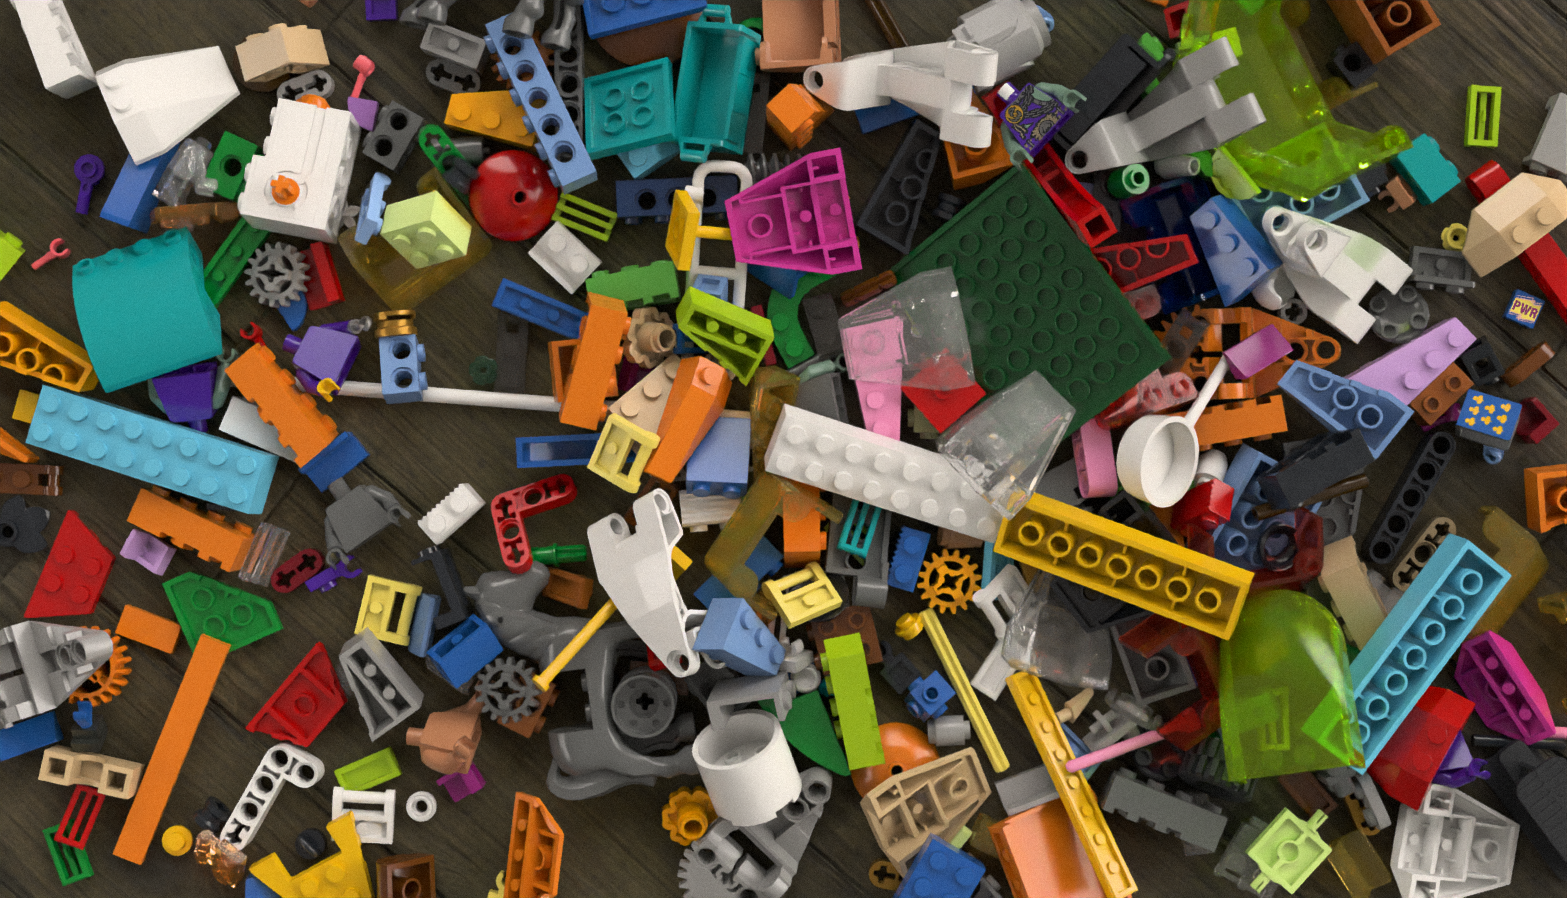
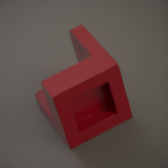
[1515,397,1559,444]

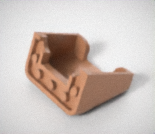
[755,0,842,73]

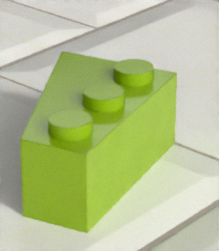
[676,286,775,386]

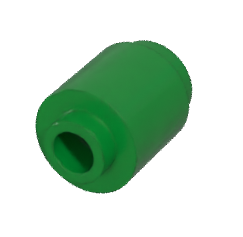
[1107,164,1150,199]

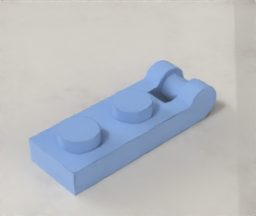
[355,172,391,245]

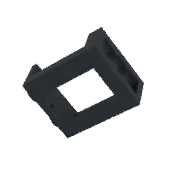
[411,545,475,630]

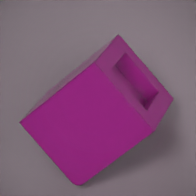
[436,761,486,802]

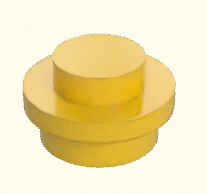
[895,613,923,640]
[162,825,193,856]

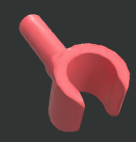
[351,55,375,98]
[31,238,71,270]

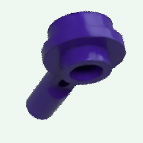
[74,154,105,215]

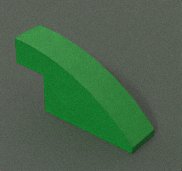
[758,688,851,777]

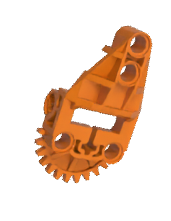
[1154,305,1341,404]

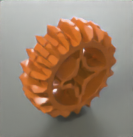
[69,626,132,707]

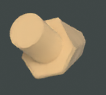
[1055,686,1094,724]

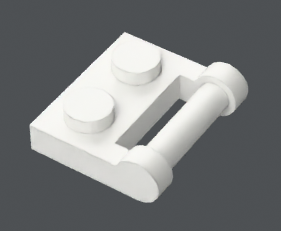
[972,564,1042,643]
[331,786,396,844]

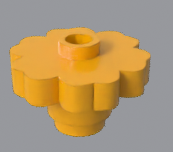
[662,786,718,846]

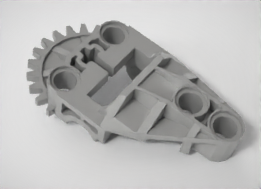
[0,621,113,729]
[677,766,833,898]

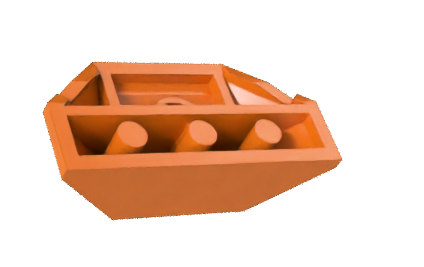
[503,792,564,898]

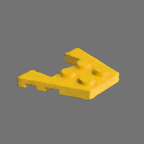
[249,810,375,898]

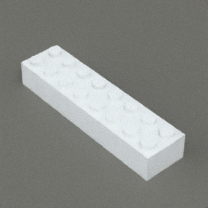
[764,404,1016,543]

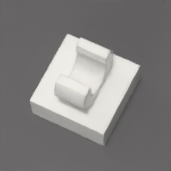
[779,637,814,673]

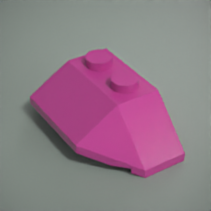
[1454,630,1556,745]

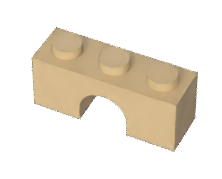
[38,745,145,799]

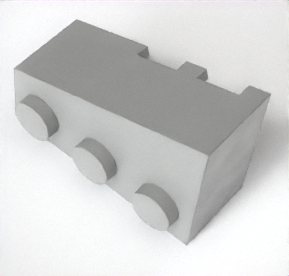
[339,627,424,742]

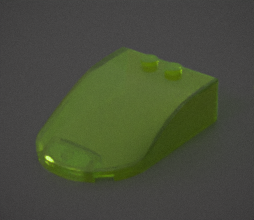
[1219,590,1366,785]

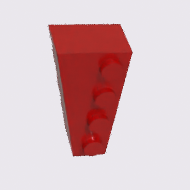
[1090,234,1199,293]

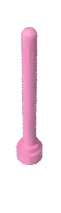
[1066,709,1202,773]

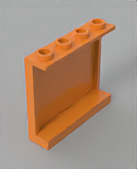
[988,785,1132,898]

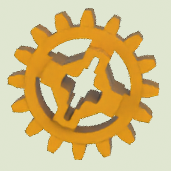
[916,548,982,614]

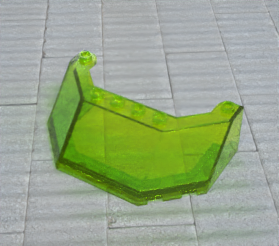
[1172,0,1414,202]

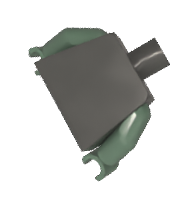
[775,353,862,429]

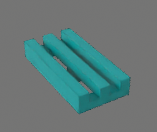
[836,499,882,559]

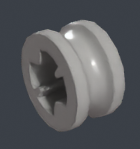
[1277,299,1307,325]

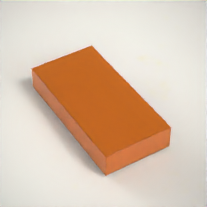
[115,604,183,654]

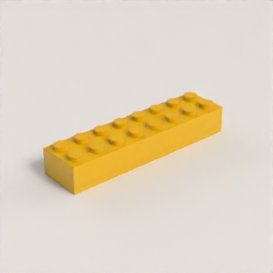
[993,487,1255,641]

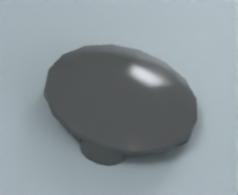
[1368,285,1430,344]

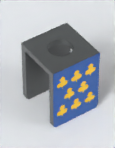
[1455,389,1522,451]

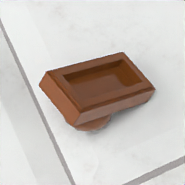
[542,567,594,609]

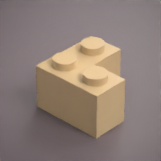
[235,23,330,82]

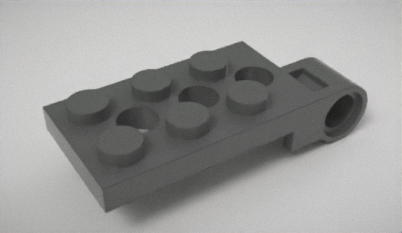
[824,492,892,609]

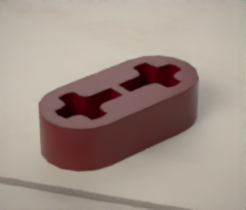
[271,548,325,593]

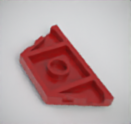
[24,509,116,618]
[245,642,348,747]

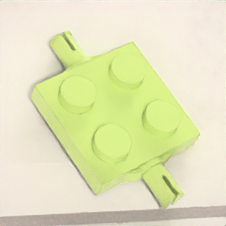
[1245,807,1332,894]

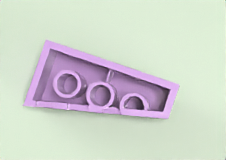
[1343,317,1477,405]

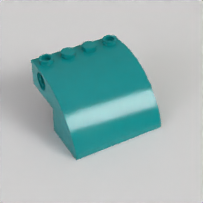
[72,226,223,393]

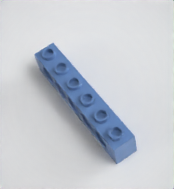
[483,12,598,195]

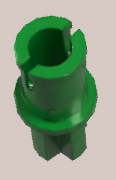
[530,543,588,567]

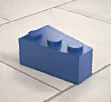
[1190,194,1284,307]

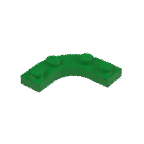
[767,272,839,369]

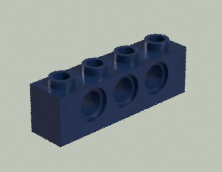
[616,175,738,225]

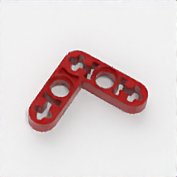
[491,474,577,574]

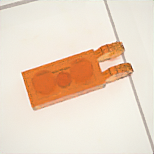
[150,201,240,228]

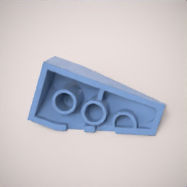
[1277,360,1414,460]

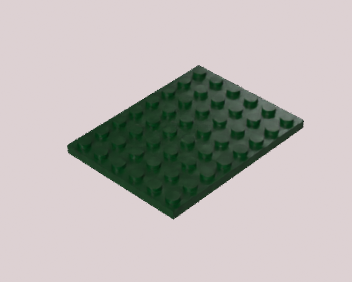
[890,162,1172,469]

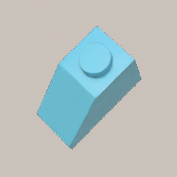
[617,141,681,180]

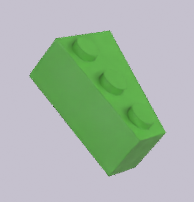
[585,260,682,311]

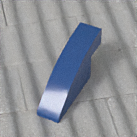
[516,433,637,468]

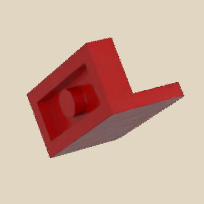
[299,241,345,311]

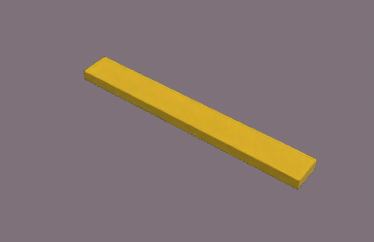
[1005,666,1138,898]

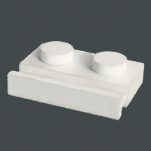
[528,221,602,294]

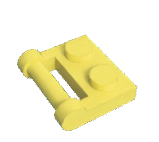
[587,413,660,493]
[762,561,843,629]
[354,574,423,646]

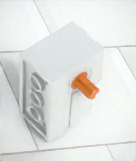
[237,94,362,244]

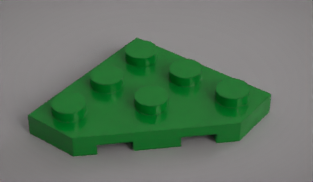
[162,571,284,653]

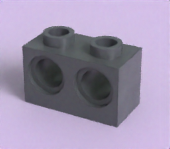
[362,100,429,174]

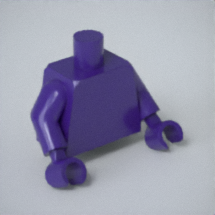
[1432,691,1491,789]

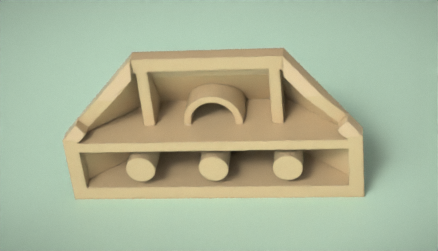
[1462,173,1567,278]

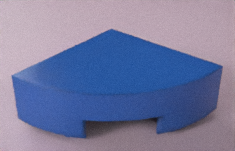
[277,291,308,332]

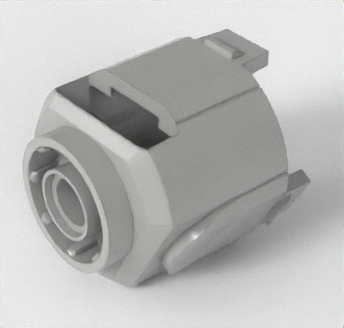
[947,0,1051,95]

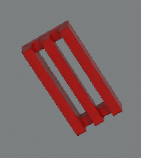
[54,784,106,850]

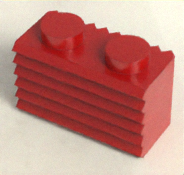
[1169,478,1235,538]

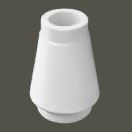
[1154,154,1200,179]

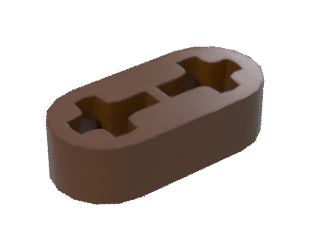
[1500,341,1555,388]

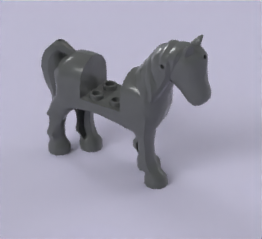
[463,561,699,801]

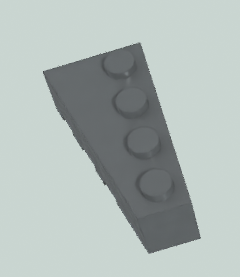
[1098,767,1228,852]

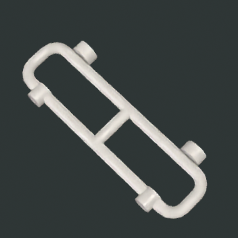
[675,160,753,380]

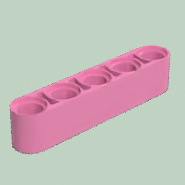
[1071,408,1118,498]

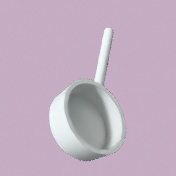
[1116,356,1229,508]

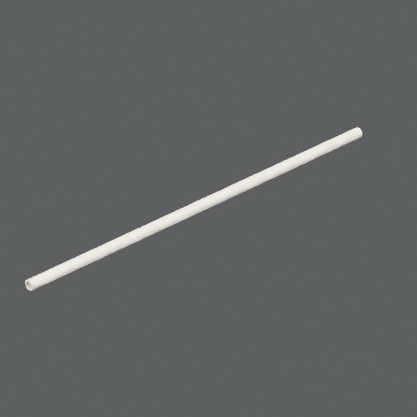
[230,377,754,427]

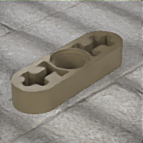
[1388,517,1456,591]

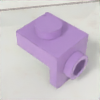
[120,529,177,576]

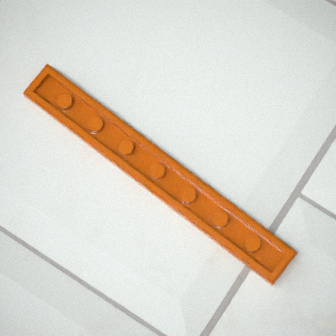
[113,634,231,865]

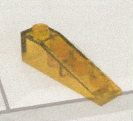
[749,365,801,494]

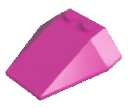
[725,147,862,275]

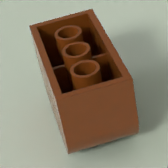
[1326,0,1441,65]

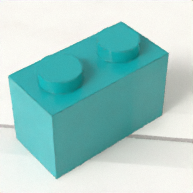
[1387,133,1461,206]

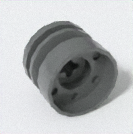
[611,665,678,739]

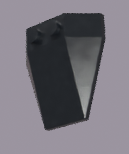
[1050,490,1180,634]

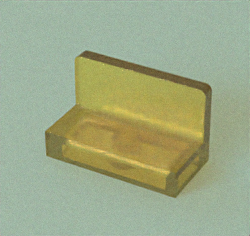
[1327,829,1392,898]

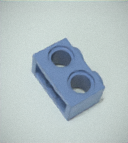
[379,334,428,404]

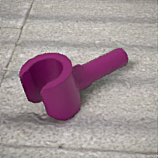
[1421,403,1461,432]

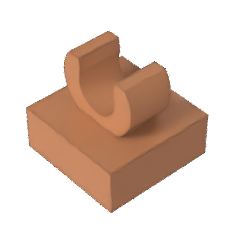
[1378,173,1418,212]

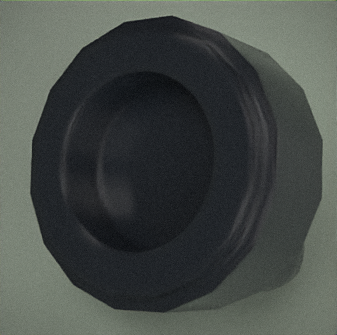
[295,828,327,859]

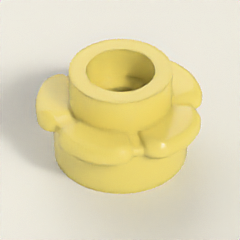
[1441,223,1467,252]

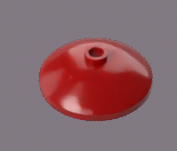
[468,150,558,241]

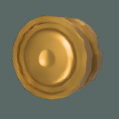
[372,310,418,339]

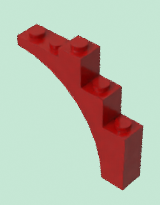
[981,80,1118,248]

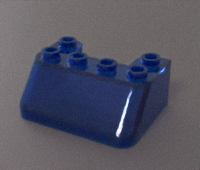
[1120,174,1220,315]

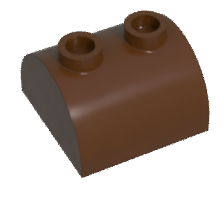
[376,853,436,898]

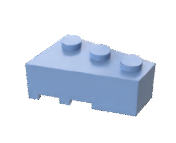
[692,598,786,676]

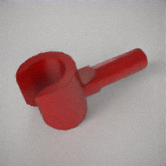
[240,322,267,347]

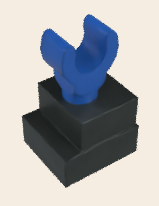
[71,701,108,752]

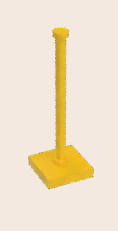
[665,190,859,271]
[532,546,693,692]

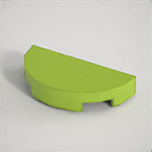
[1211,146,1262,200]

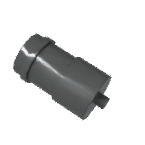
[430,136,490,167]

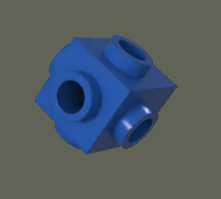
[904,670,956,722]

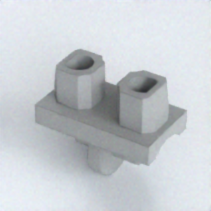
[1082,706,1141,762]

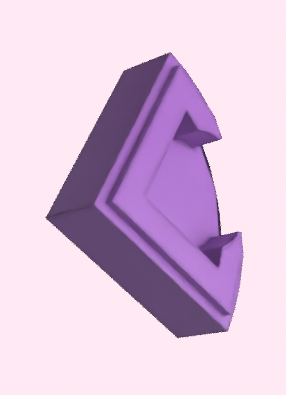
[347,97,379,132]

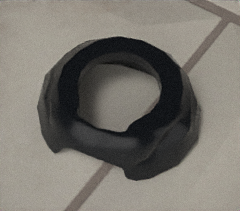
[1256,524,1300,572]

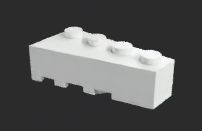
[10,0,98,99]

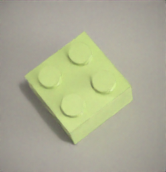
[380,191,472,269]

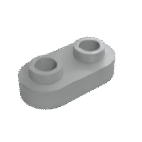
[1352,771,1391,830]

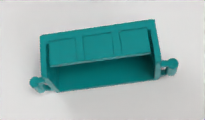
[670,4,761,163]

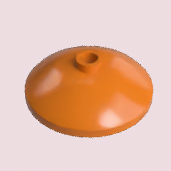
[851,722,939,798]

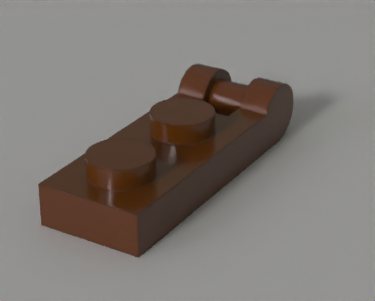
[0,463,64,496]

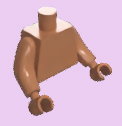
[406,679,495,775]

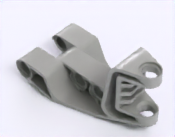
[1065,37,1267,174]

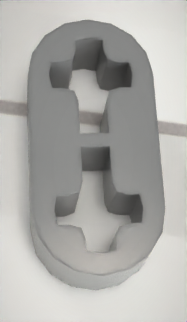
[277,70,335,100]

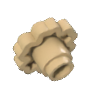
[621,306,676,369]

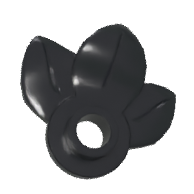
[0,495,51,553]

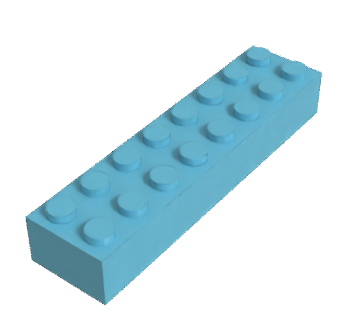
[25,385,279,514]
[1301,533,1512,775]

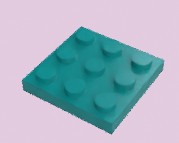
[584,57,676,160]

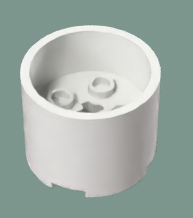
[692,709,802,826]

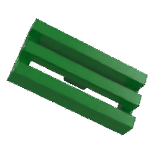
[42,818,94,886]

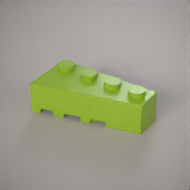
[820,633,885,771]

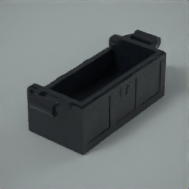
[1053,33,1178,166]

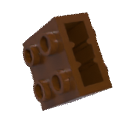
[806,606,883,676]

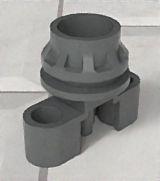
[1016,458,1095,514]

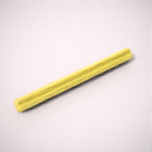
[919,608,1010,773]

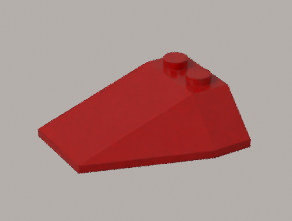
[1366,686,1476,811]

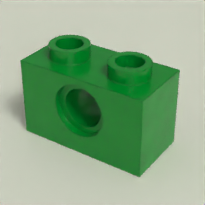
[200,131,265,203]

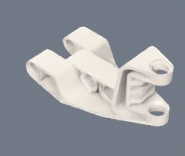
[803,40,998,148]
[1262,207,1413,344]
[587,489,727,678]

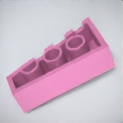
[844,316,904,441]

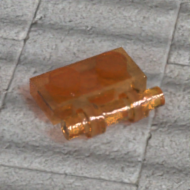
[194,829,248,889]

